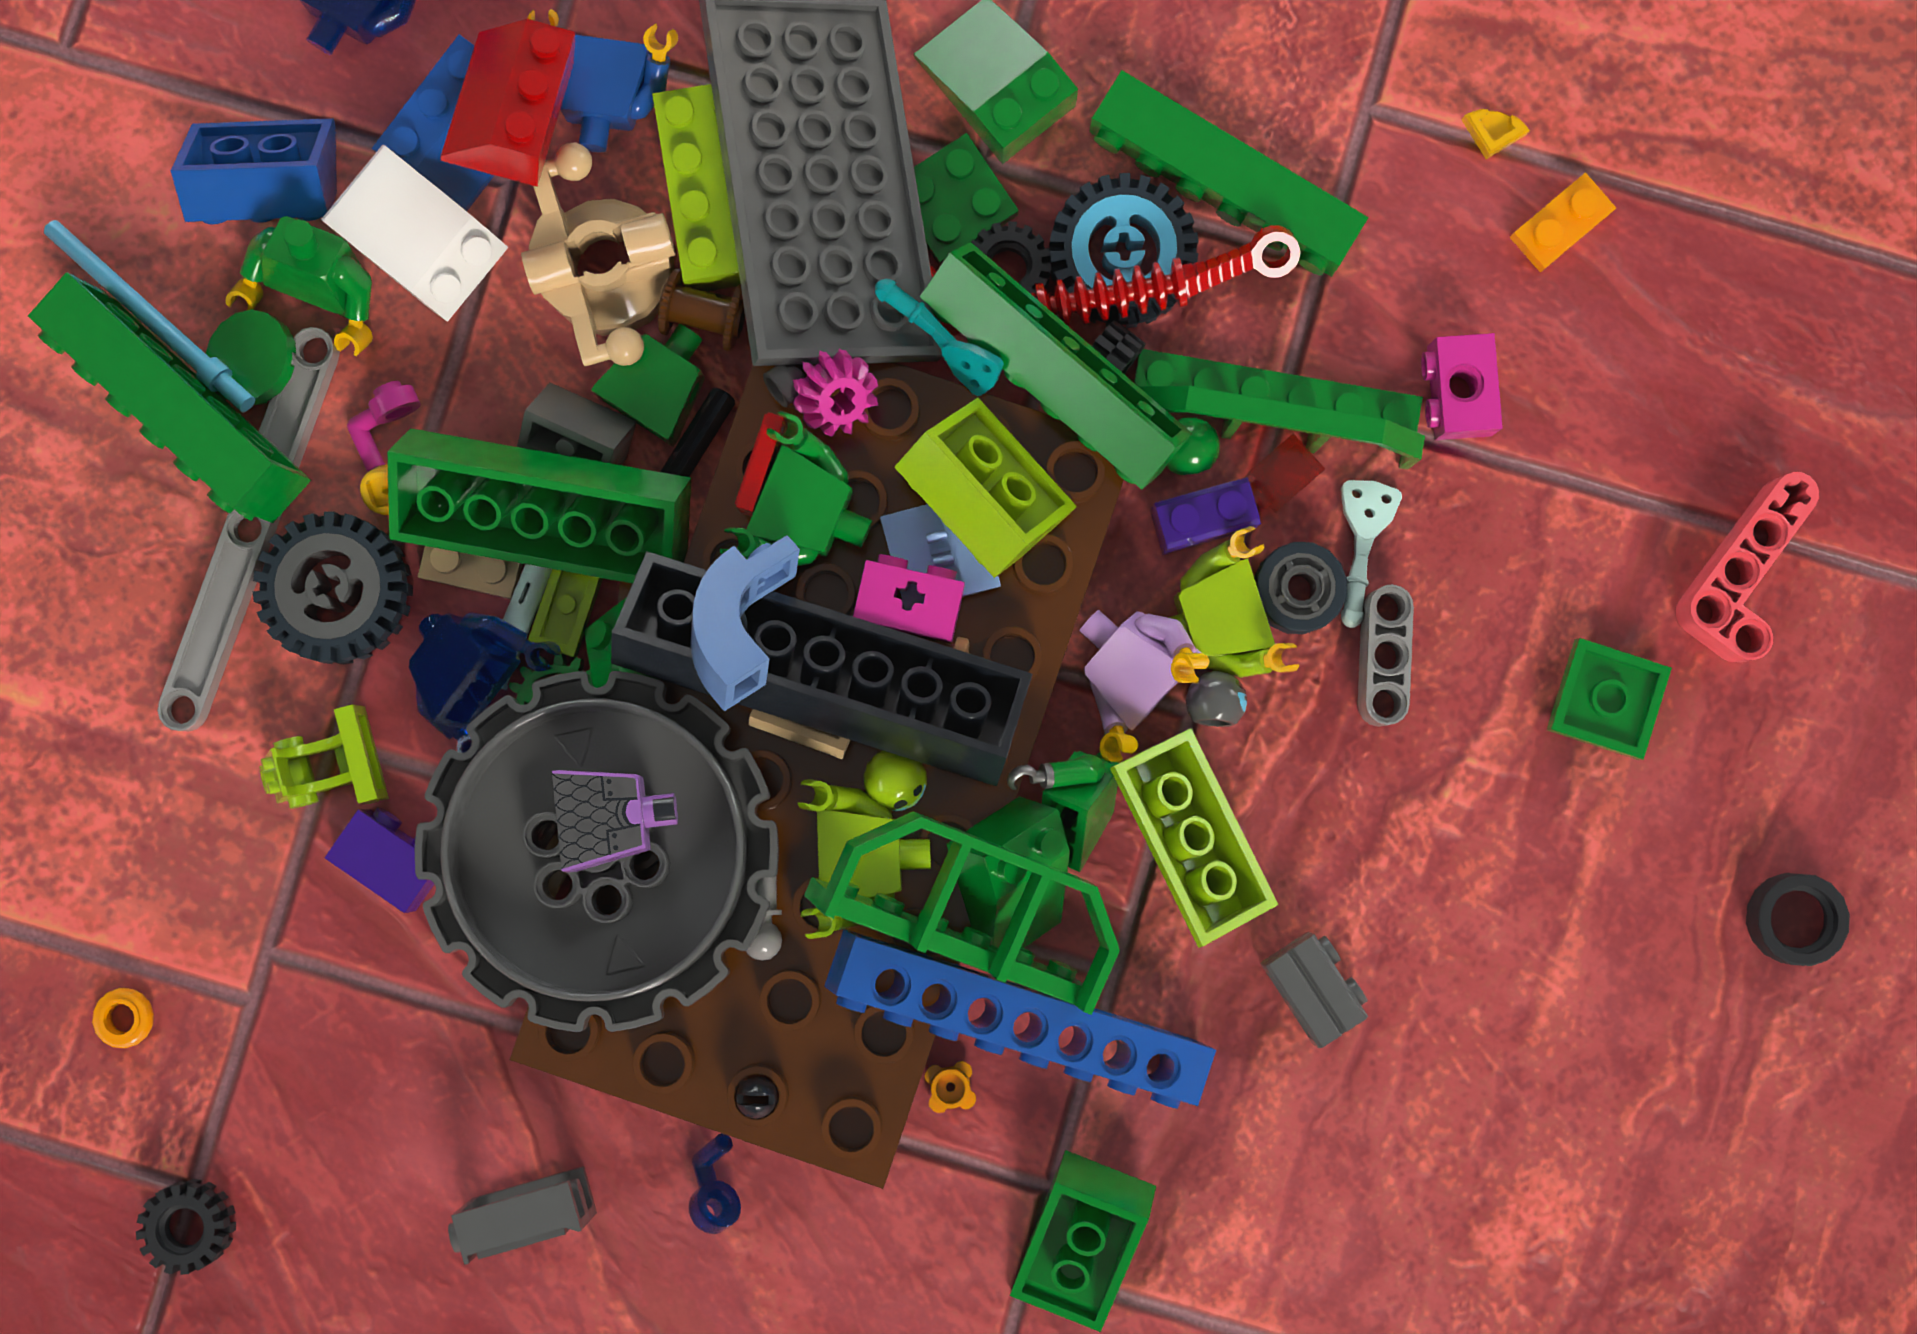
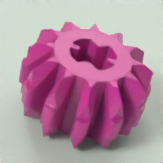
[793,348,878,437]

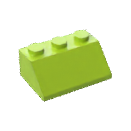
[895,398,1077,578]

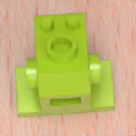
[259,704,389,809]

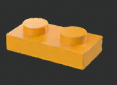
[1510,172,1616,273]

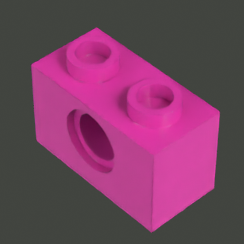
[1421,333,1503,440]

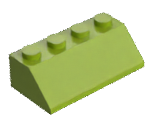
[1110,728,1278,948]

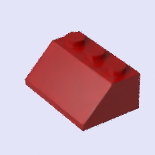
[441,18,576,187]

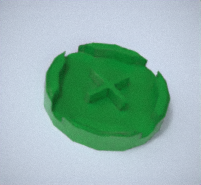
[205,309,296,405]

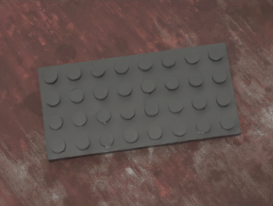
[699,0,943,366]

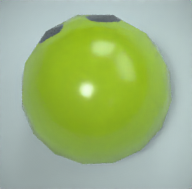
[863,750,927,811]

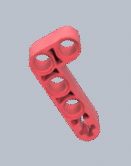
[1675,472,1819,663]

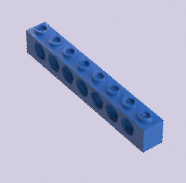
[824,929,1216,1109]

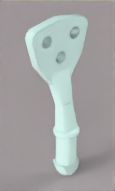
[1341,480,1402,628]

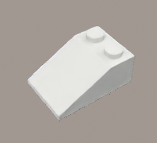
[321,145,508,322]

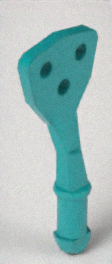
[875,279,1004,396]

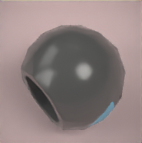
[1185,671,1247,727]

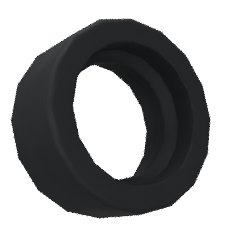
[1746,873,1850,966]

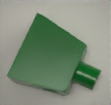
[591,324,705,447]

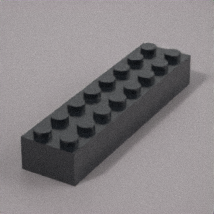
[611,551,1033,786]

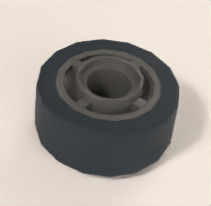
[1254,542,1347,634]

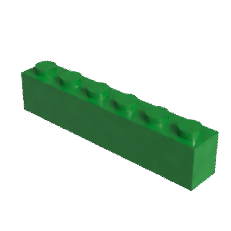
[1089,70,1369,277]
[920,242,1193,490]

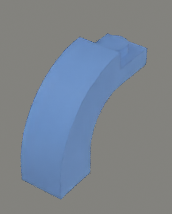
[691,535,800,711]

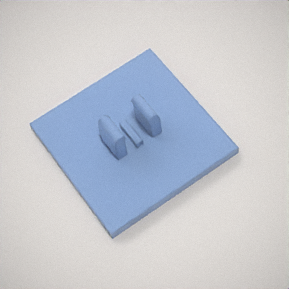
[880,504,1001,610]

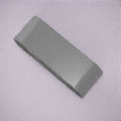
[1357,584,1414,727]

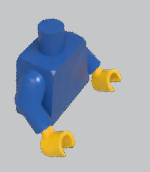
[528,9,678,153]

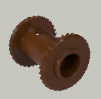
[658,269,746,351]

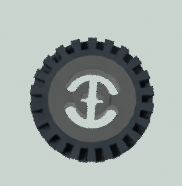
[252,512,413,664]

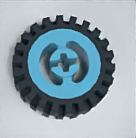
[1049,173,1199,328]

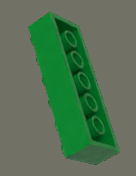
[28,272,311,523]
[387,428,691,584]

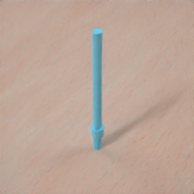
[44,220,255,412]

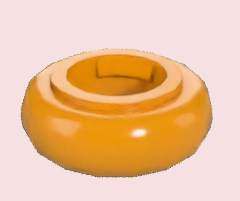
[92,988,154,1048]

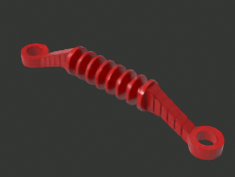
[941,225,1300,336]

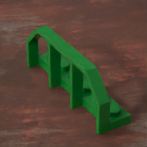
[1134,349,1425,470]
[804,811,1120,1015]

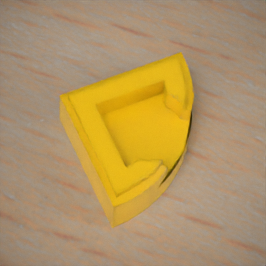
[1461,109,1530,159]

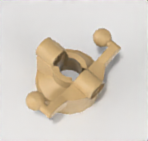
[521,142,676,366]

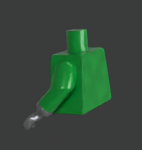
[1007,751,1119,872]

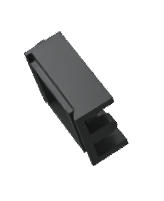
[448,1166,597,1265]

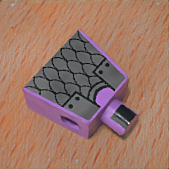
[552,770,678,872]

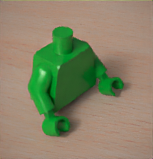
[720,411,872,566]

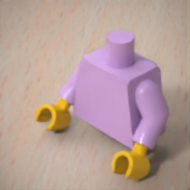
[1079,610,1209,763]

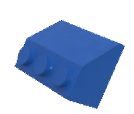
[372,34,494,211]
[170,118,337,224]

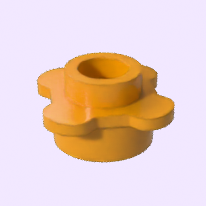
[925,1061,976,1113]

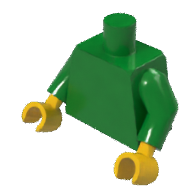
[226,216,373,356]

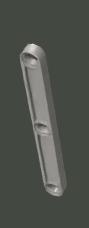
[157,327,340,732]

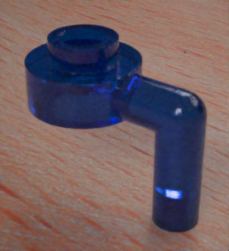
[688,1133,741,1234]

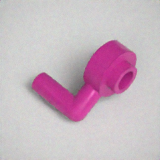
[347,381,421,472]

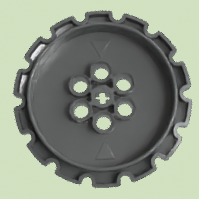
[415,671,779,1032]

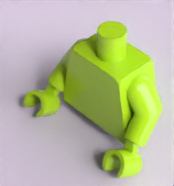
[798,779,931,939]

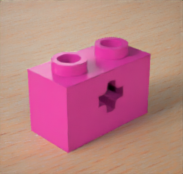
[853,554,965,643]

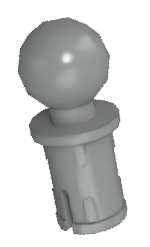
[746,876,782,961]

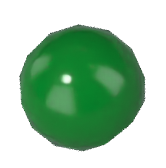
[1166,418,1220,475]

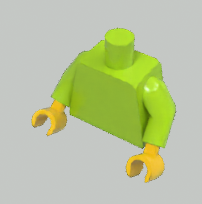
[1168,526,1299,678]

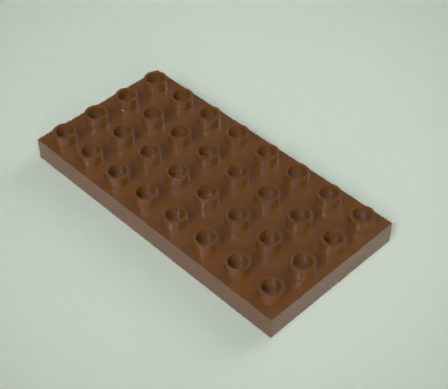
[509,363,1124,1189]

